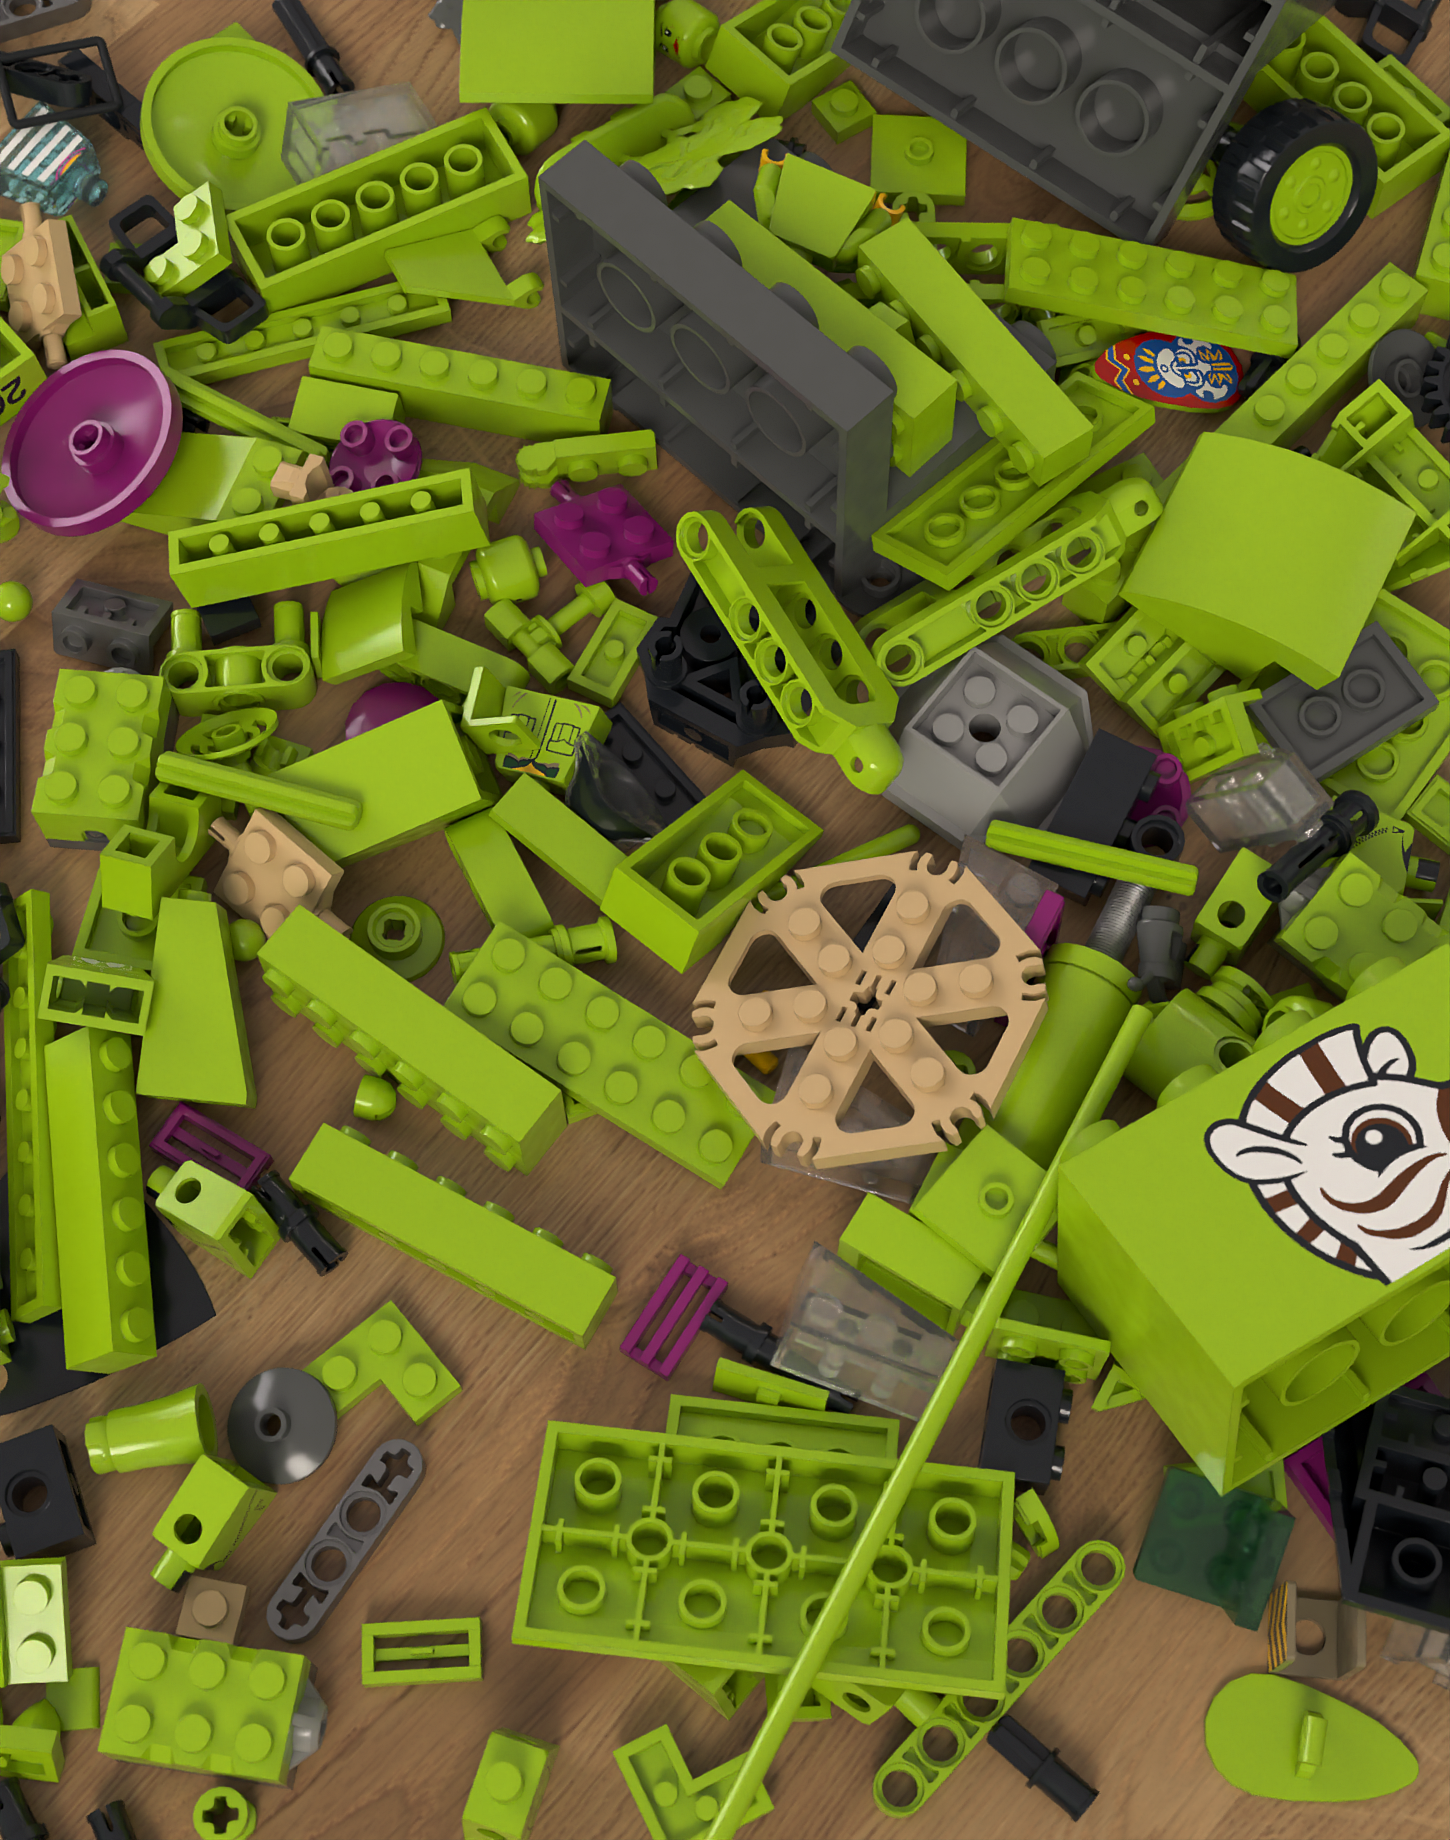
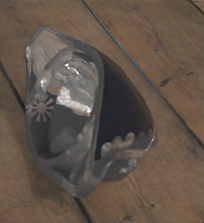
[564,731,668,854]

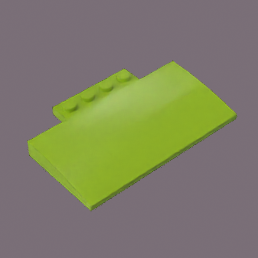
[512,1394,1015,1700]

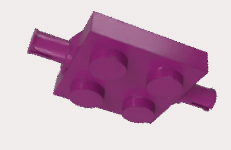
[534,479,674,596]

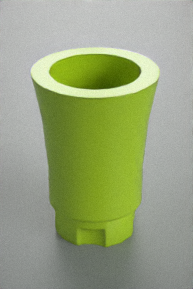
[85,1383,218,1474]

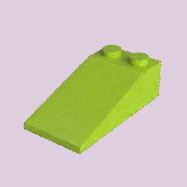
[705,0,851,120]
[120,432,306,535]
[599,769,824,974]

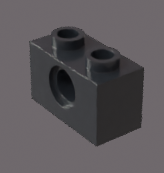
[977,1358,1073,1496]
[0,1424,96,1559]

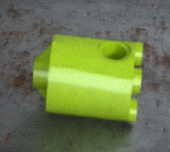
[1123,987,1256,1102]

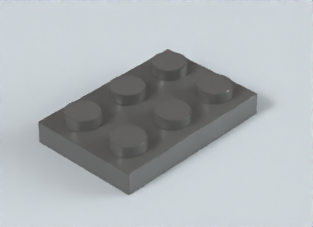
[1245,621,1439,792]

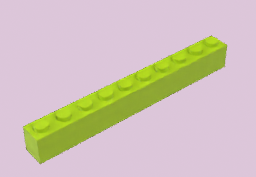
[1061,262,1429,625]

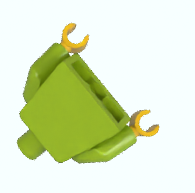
[753,148,906,271]

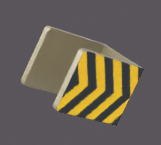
[1267,1580,1366,1681]

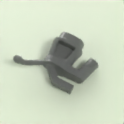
[1127,905,1187,1003]

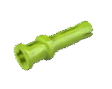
[449,916,617,986]

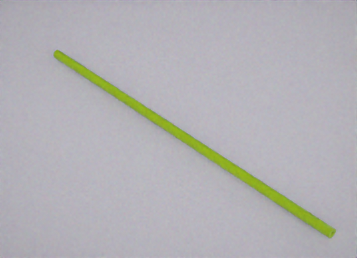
[703,1004,1153,1840]

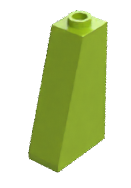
[136,890,257,1109]

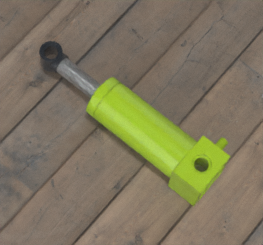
[908,814,1185,1283]

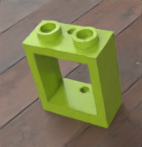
[835,1192,989,1339]

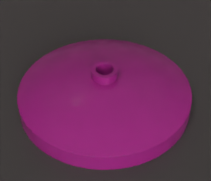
[2,349,183,537]

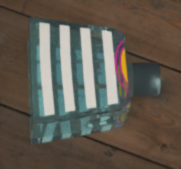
[0,101,108,217]

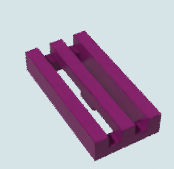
[149,1101,274,1192]
[620,1254,728,1381]

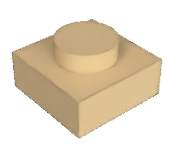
[175,1575,251,1646]

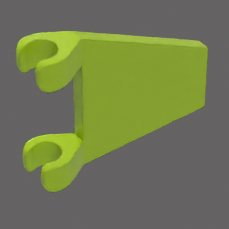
[384,215,544,309]

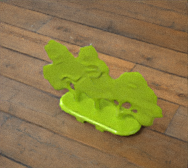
[525,93,783,245]

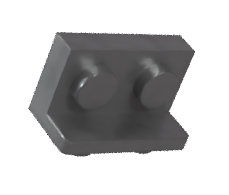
[52,578,173,675]

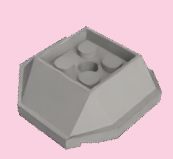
[881,634,1094,851]

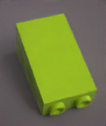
[268,699,503,868]

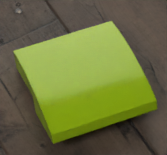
[321,562,423,685]
[1078,606,1226,739]

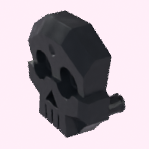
[636,572,842,767]

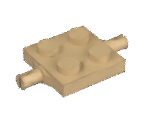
[1,202,82,369]
[208,808,353,939]

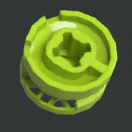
[1196,966,1275,1040]

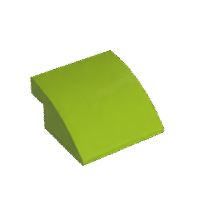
[459,0,656,104]
[1117,432,1417,690]

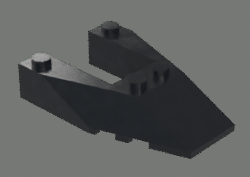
[1322,1386,1450,1635]

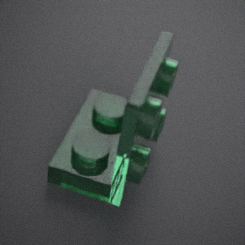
[1132,1466,1296,1632]

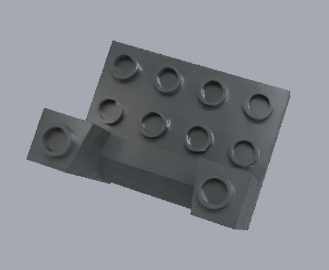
[830,0,1337,246]
[538,138,1057,598]

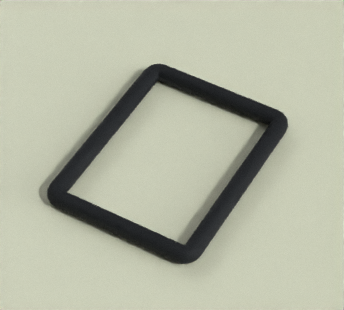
[0,36,123,129]

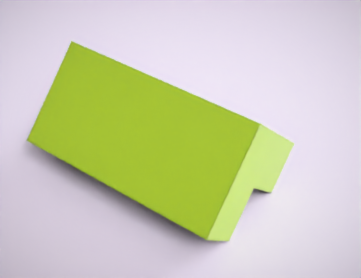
[57,214,129,362]

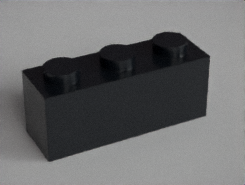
[1027,728,1162,907]

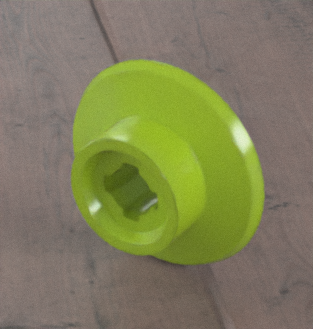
[349,896,445,982]

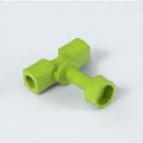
[484,581,615,696]

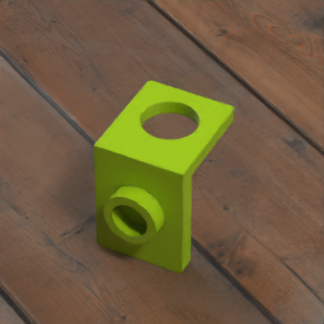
[460,666,541,754]

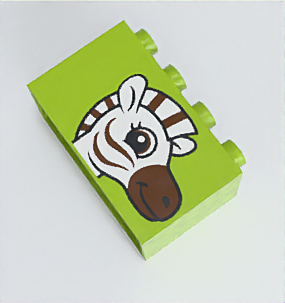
[1058,943,1450,1496]

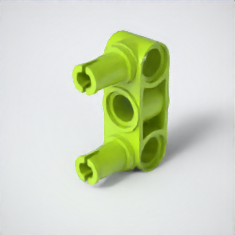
[159,601,317,717]

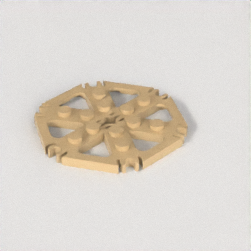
[692,851,1049,1170]

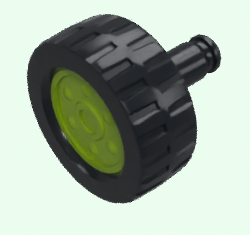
[1210,98,1378,273]

